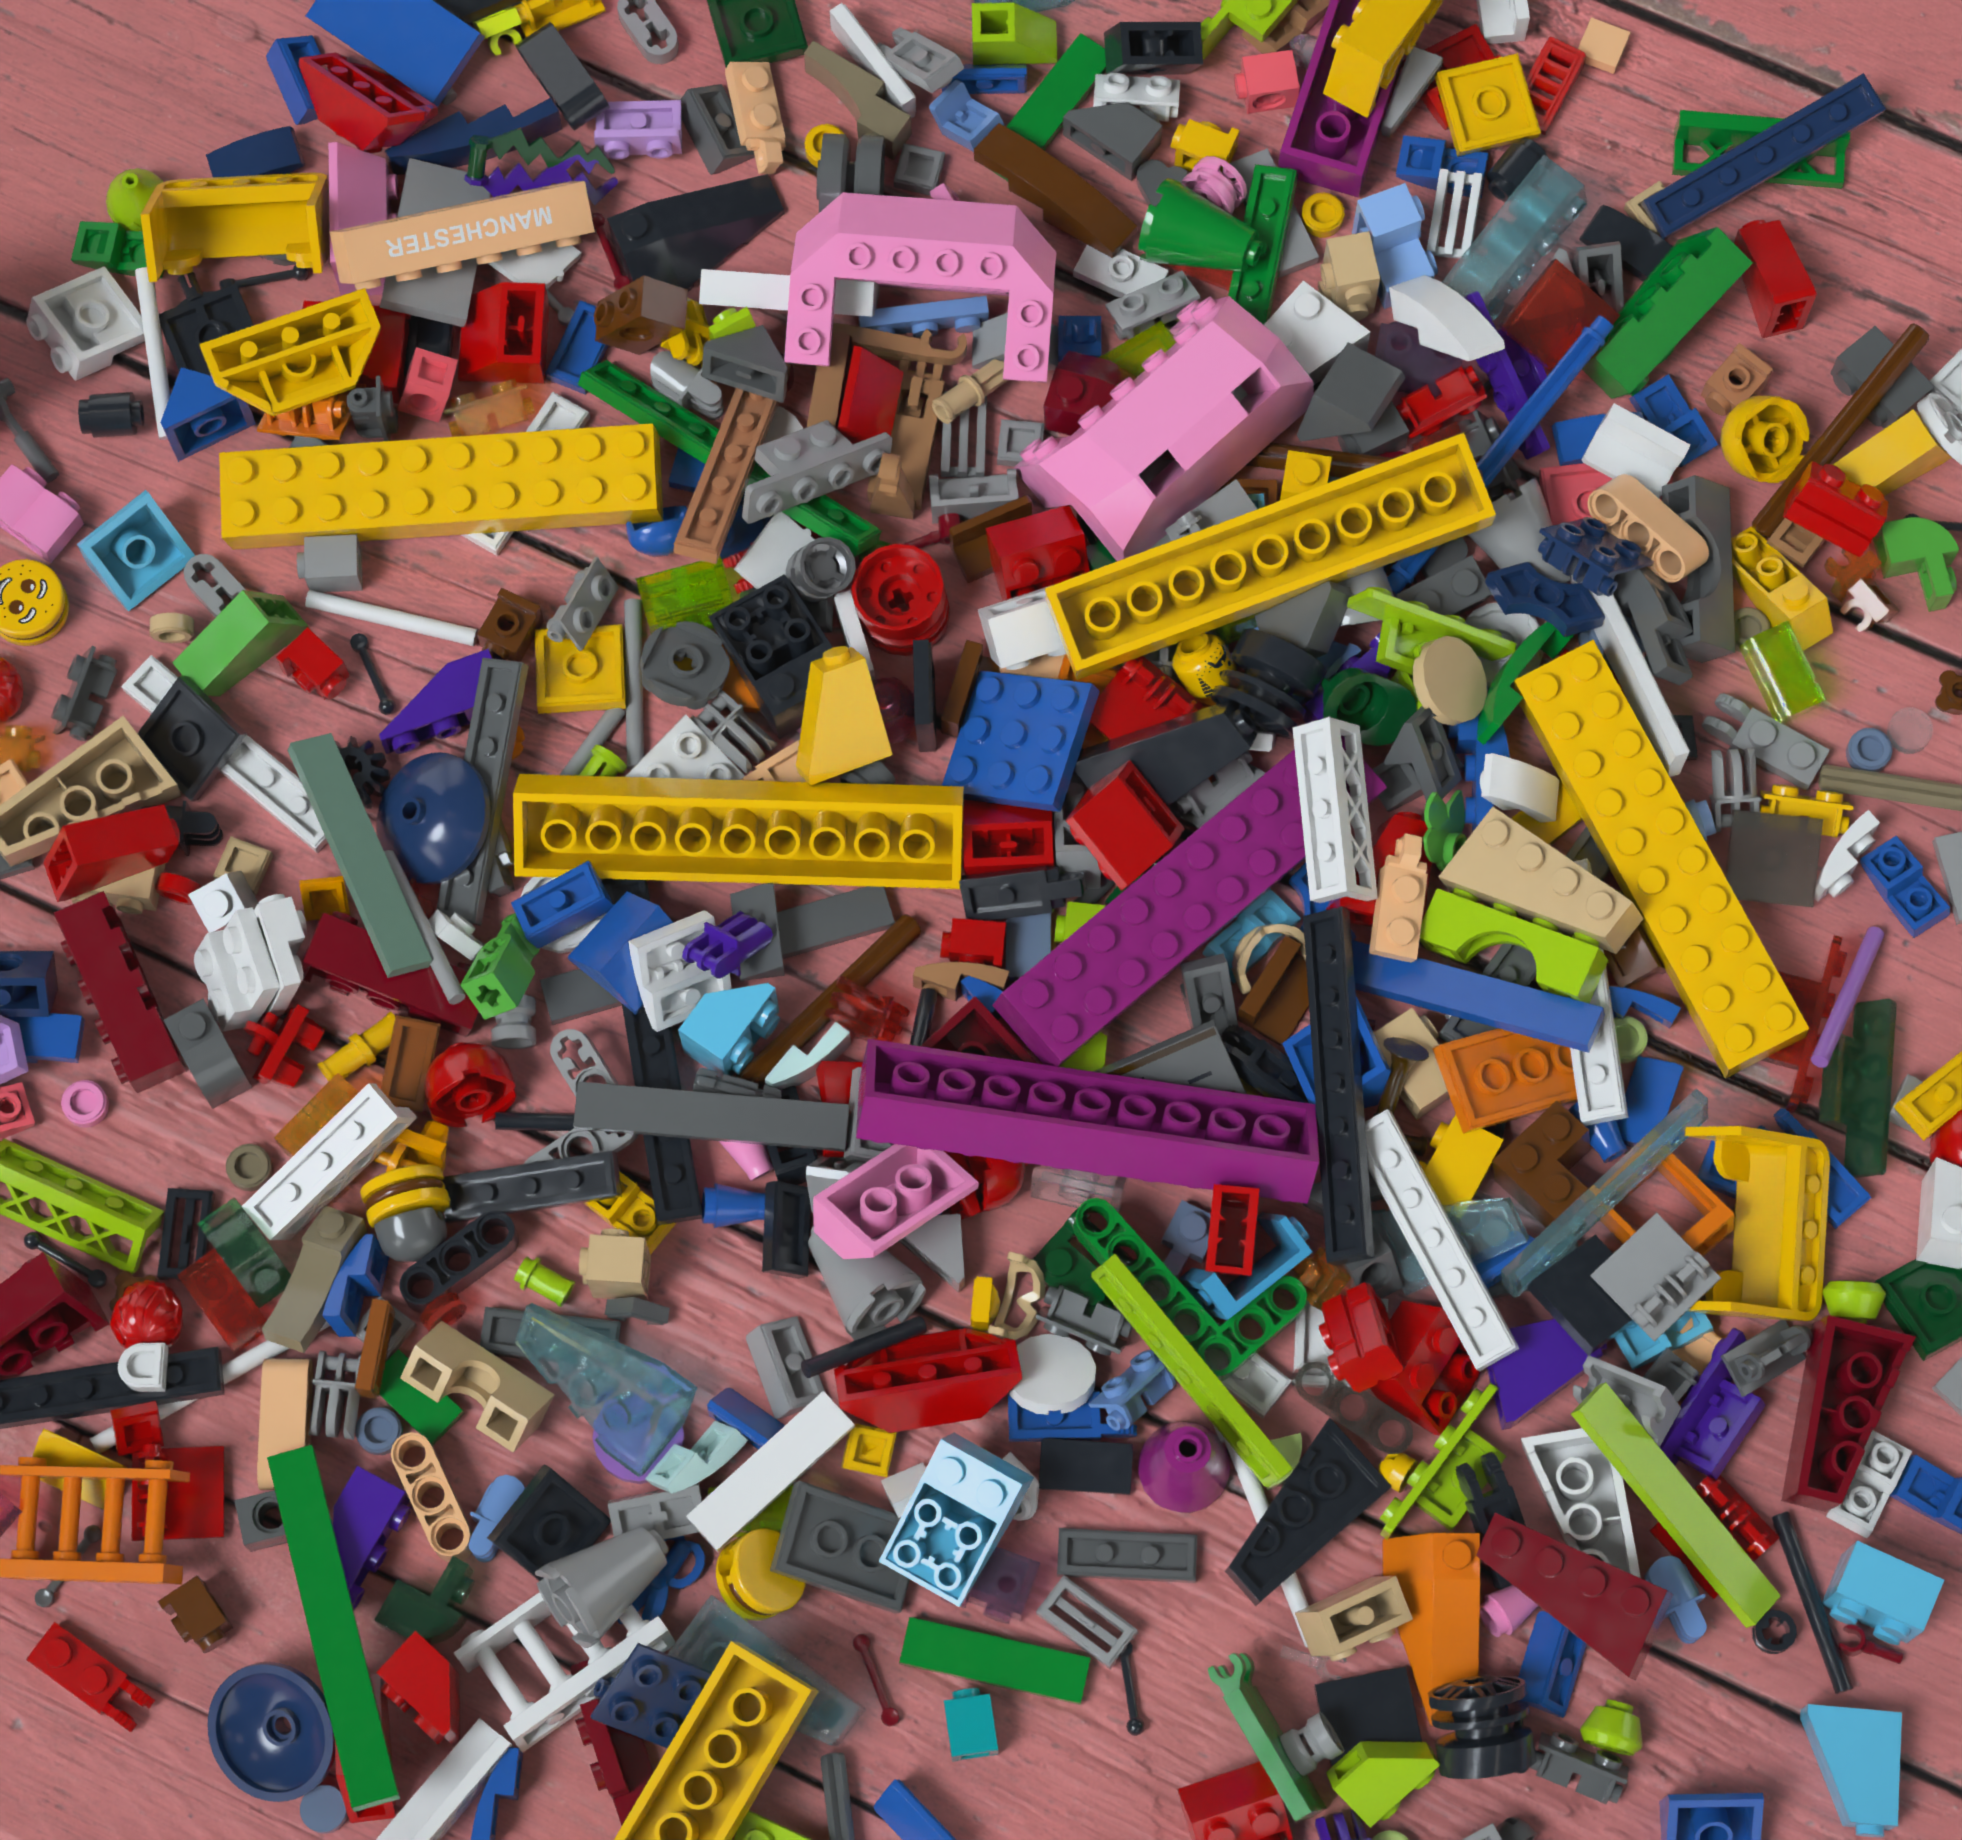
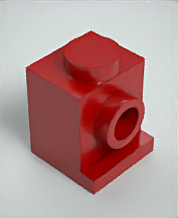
[276,627,350,700]
[940,918,1006,969]

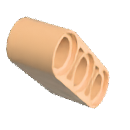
[1587,474,1709,583]
[257,1359,313,1490]
[391,1432,473,1563]

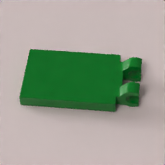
[1208,1653,1327,1822]

